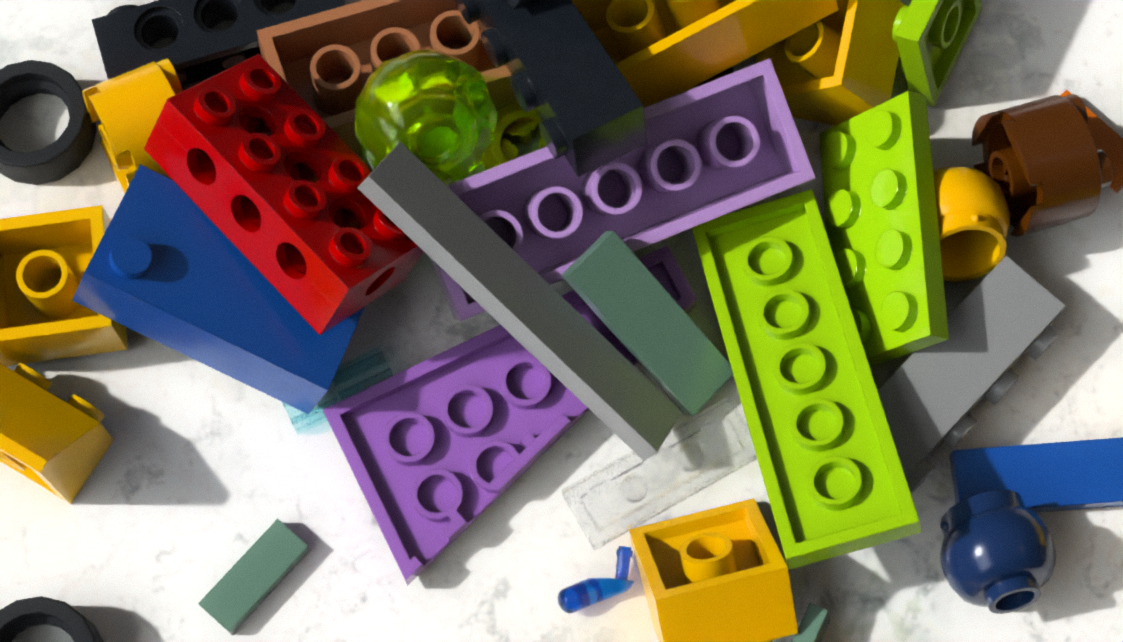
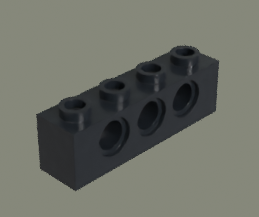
[92,0,346,91]

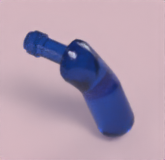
[557,546,634,614]

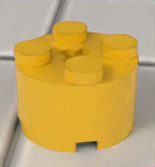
[82,58,182,193]

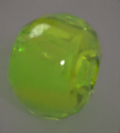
[355,49,498,185]

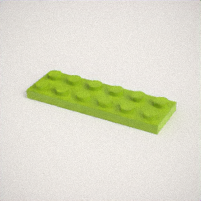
[692,189,922,570]

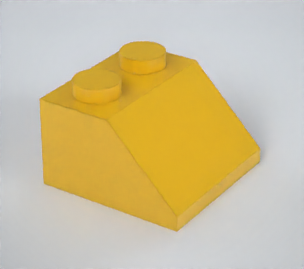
[755,0,904,126]
[0,363,114,504]
[629,498,798,642]

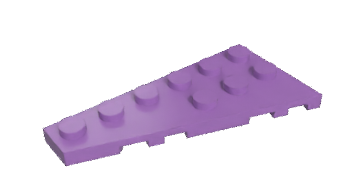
[323,245,697,586]

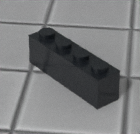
[455,0,647,177]

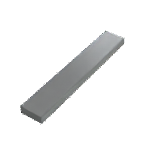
[357,142,682,461]

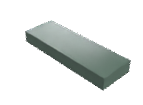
[561,231,733,416]

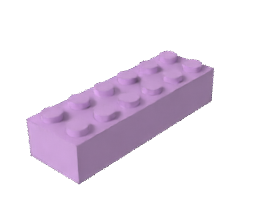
[430,58,816,321]

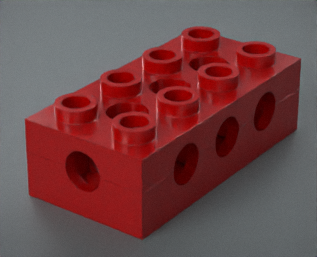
[144,54,424,335]

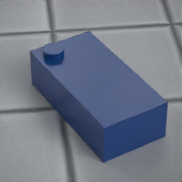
[72,164,365,414]

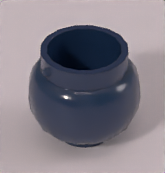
[940,490,1056,614]

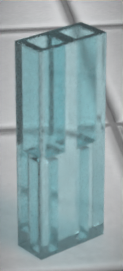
[282,347,394,435]

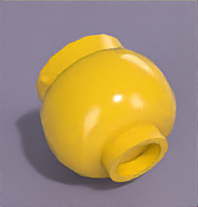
[933,166,1010,282]

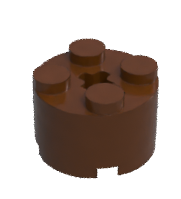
[972,94,1113,237]

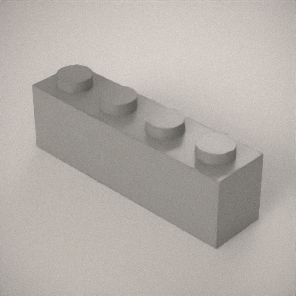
[878,255,1066,494]

